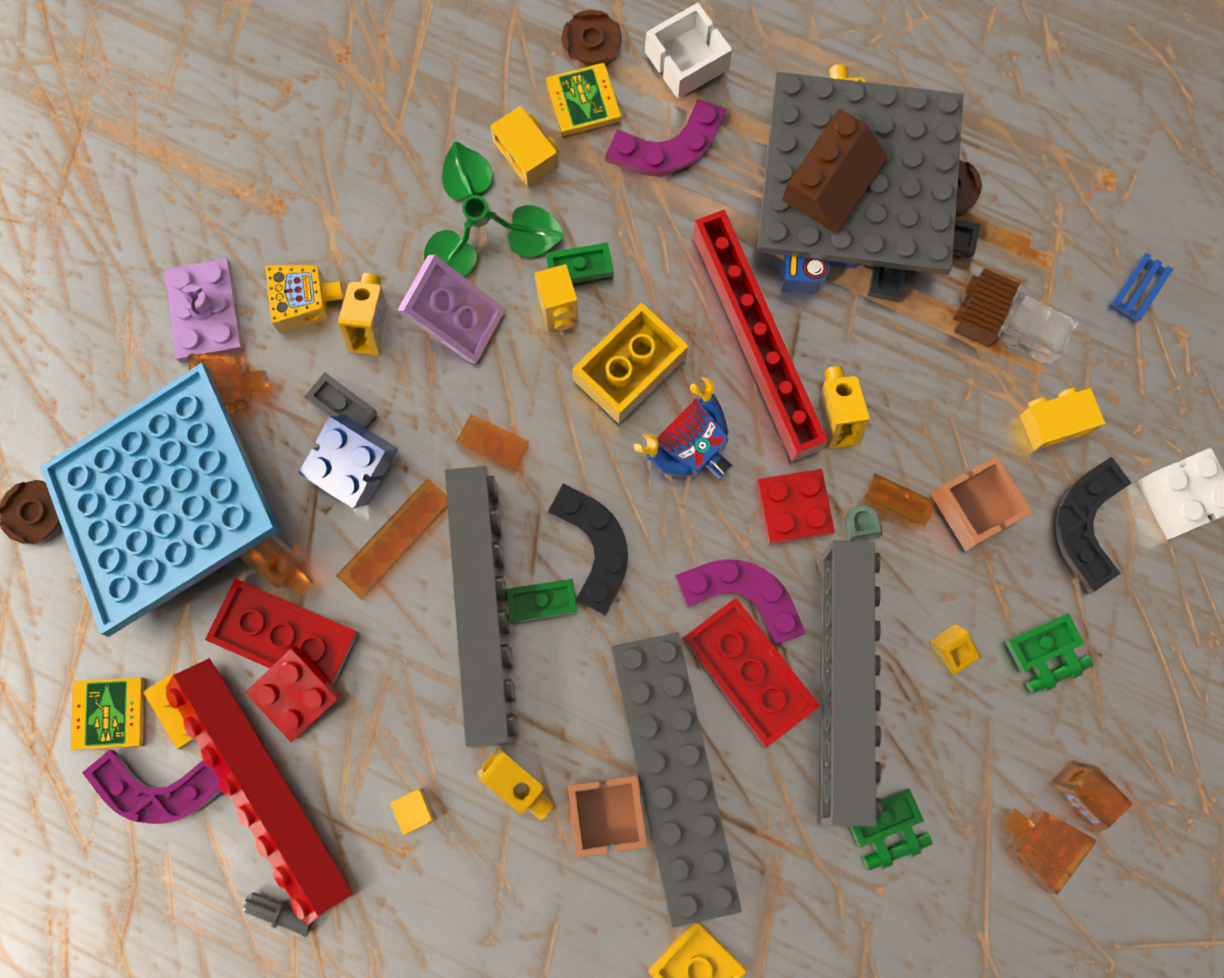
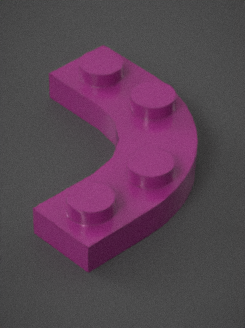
[605,99,726,176]
[675,559,806,646]
[82,750,222,824]

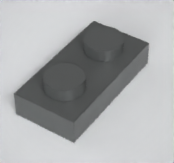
[304,372,377,427]

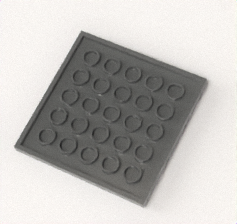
[757,71,964,275]

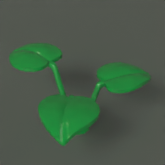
[424,141,564,277]

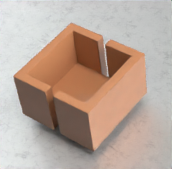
[931,455,1033,551]
[567,775,648,858]

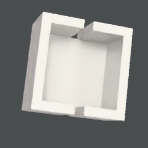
[645,3,732,99]
[1137,448,1224,540]

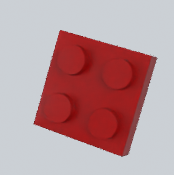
[757,469,835,545]
[245,645,342,742]

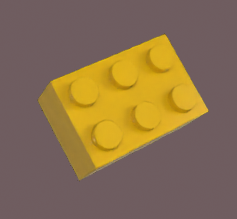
[572,302,689,424]

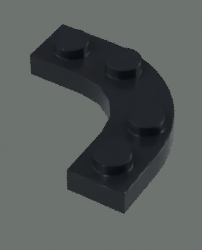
[867,219,980,303]
[1056,456,1131,593]
[548,483,628,617]

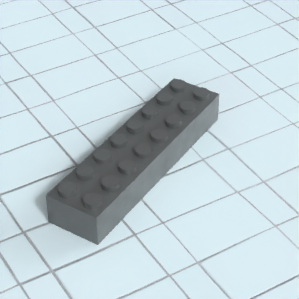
[445,466,518,748]
[821,540,882,828]
[611,632,742,928]

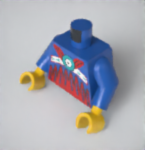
[634,376,733,479]

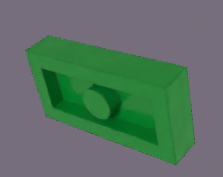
[546,242,614,284]
[506,579,577,624]

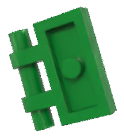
[1005,613,1093,694]
[850,788,933,871]

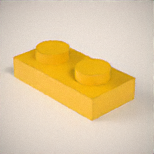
[143,673,196,750]

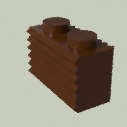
[953,268,1020,347]

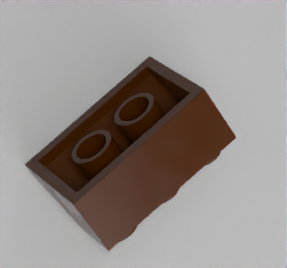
[782,108,888,234]

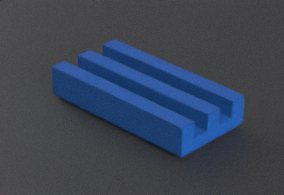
[1111,252,1173,322]

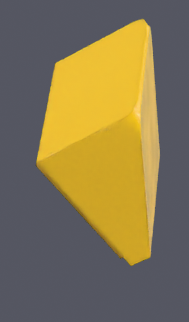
[930,624,981,676]
[390,788,436,835]

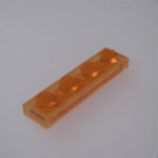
[336,478,448,599]

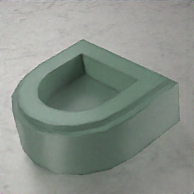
[845,505,883,541]

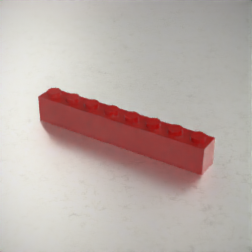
[692,209,828,462]
[165,658,353,926]

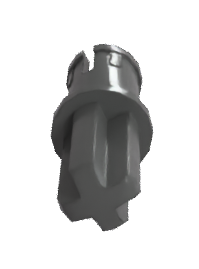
[243,892,313,937]

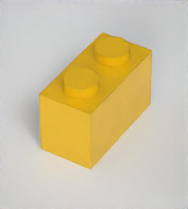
[490,106,559,186]
[534,264,579,331]
[1020,387,1105,451]

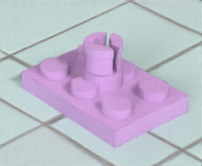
[397,254,505,363]
[164,258,243,363]

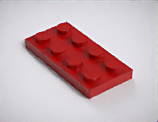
[205,578,359,686]
[682,598,820,748]

